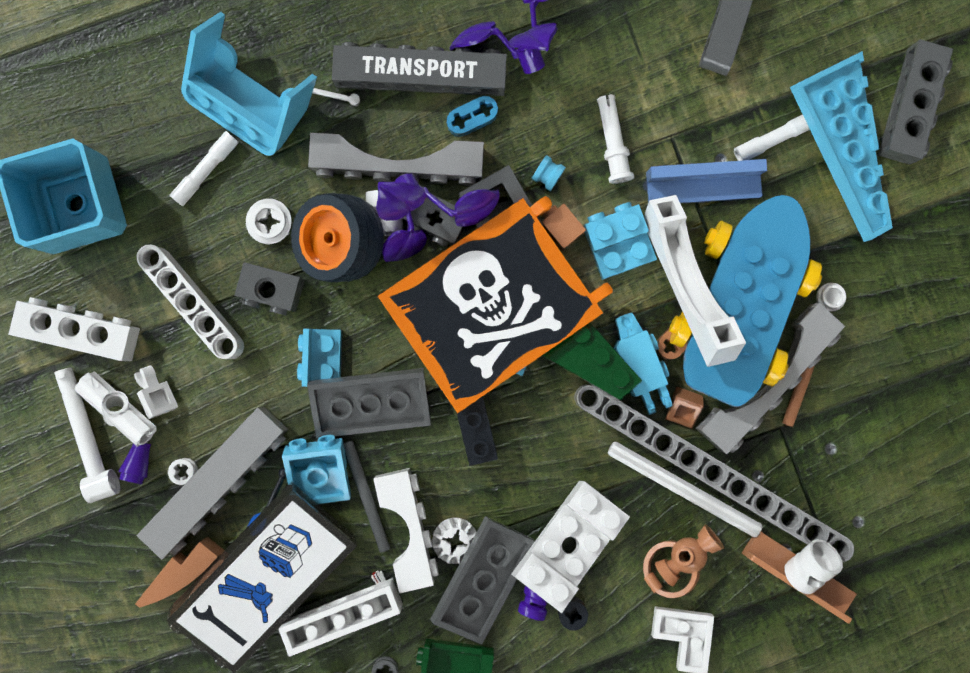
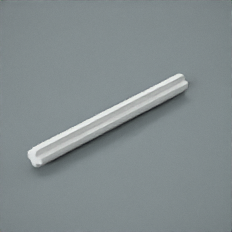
[608,442,762,537]

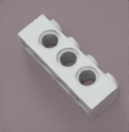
[8,297,140,361]
[279,578,403,657]

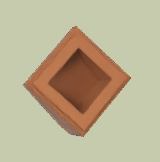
[665,387,704,429]

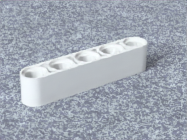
[137,244,244,359]

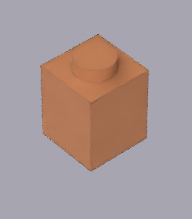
[542,204,586,252]

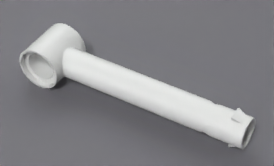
[54,367,120,503]

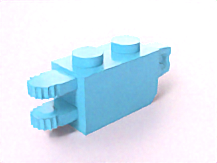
[613,313,673,415]

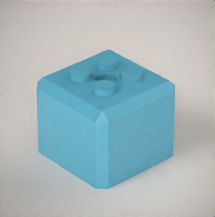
[0,138,127,255]

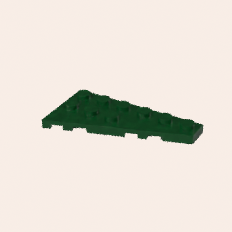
[542,323,642,401]

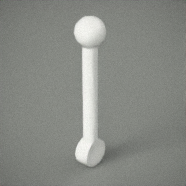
[312,88,360,106]

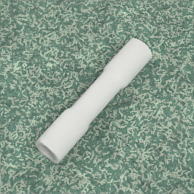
[734,114,810,161]
[170,131,239,206]

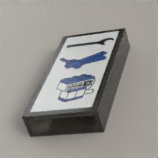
[166,481,357,673]

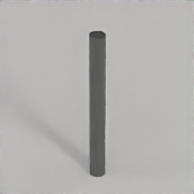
[344,440,391,553]

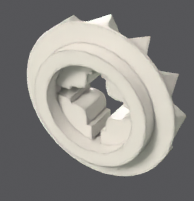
[246,199,293,245]
[432,518,476,564]

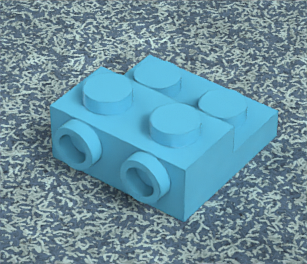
[583,202,657,280]
[282,435,351,506]

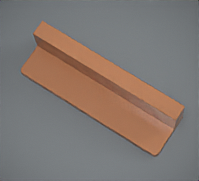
[742,532,857,624]

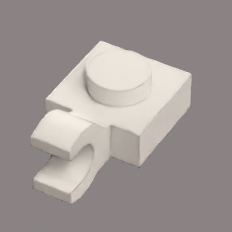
[134,365,178,419]

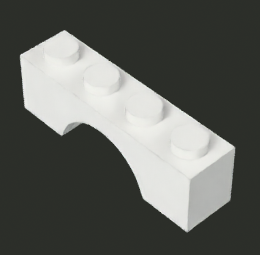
[374,468,439,593]

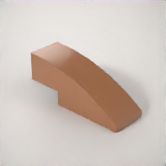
[135,537,225,608]

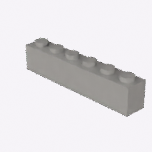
[136,406,289,560]

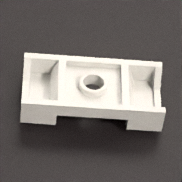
[511,481,630,613]

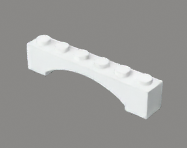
[644,195,746,367]

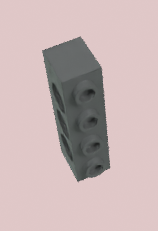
[878,39,953,165]

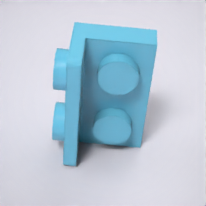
[297,329,342,387]

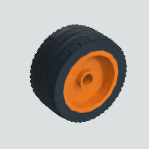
[291,193,384,282]

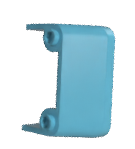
[181,12,317,156]

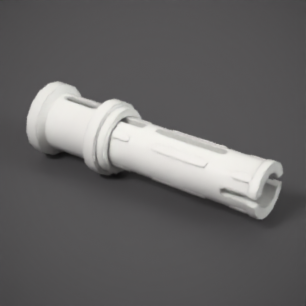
[597,94,634,184]

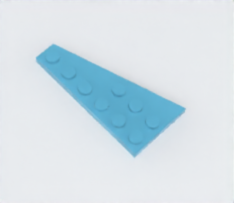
[790,51,893,242]

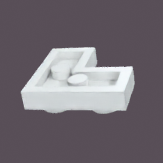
[651,606,714,673]

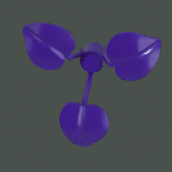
[450,0,557,74]
[376,174,500,262]

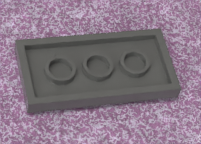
[307,368,431,438]
[430,516,535,644]

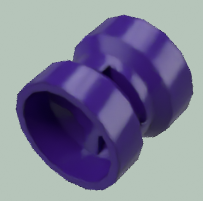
[518,585,547,621]

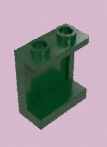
[416,638,494,673]

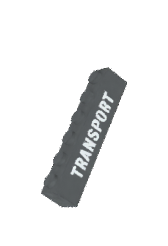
[332,42,507,96]

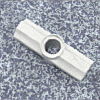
[75,371,157,447]

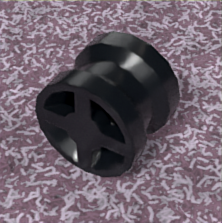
[558,596,588,631]

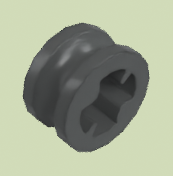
[372,656,398,673]

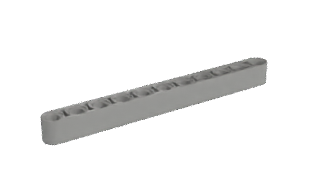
[574,385,854,562]

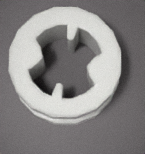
[168,458,198,485]

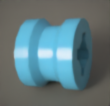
[532,155,566,192]

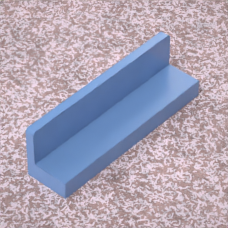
[646,159,767,204]

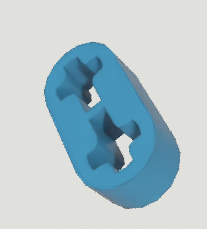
[447,96,498,137]

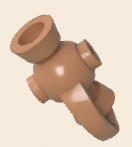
[643,525,724,598]

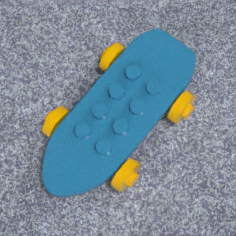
[669,195,822,407]

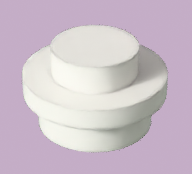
[816,283,846,311]

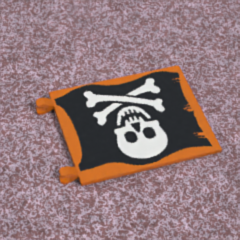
[378,196,613,413]

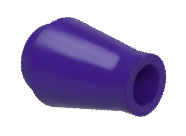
[118,443,151,485]

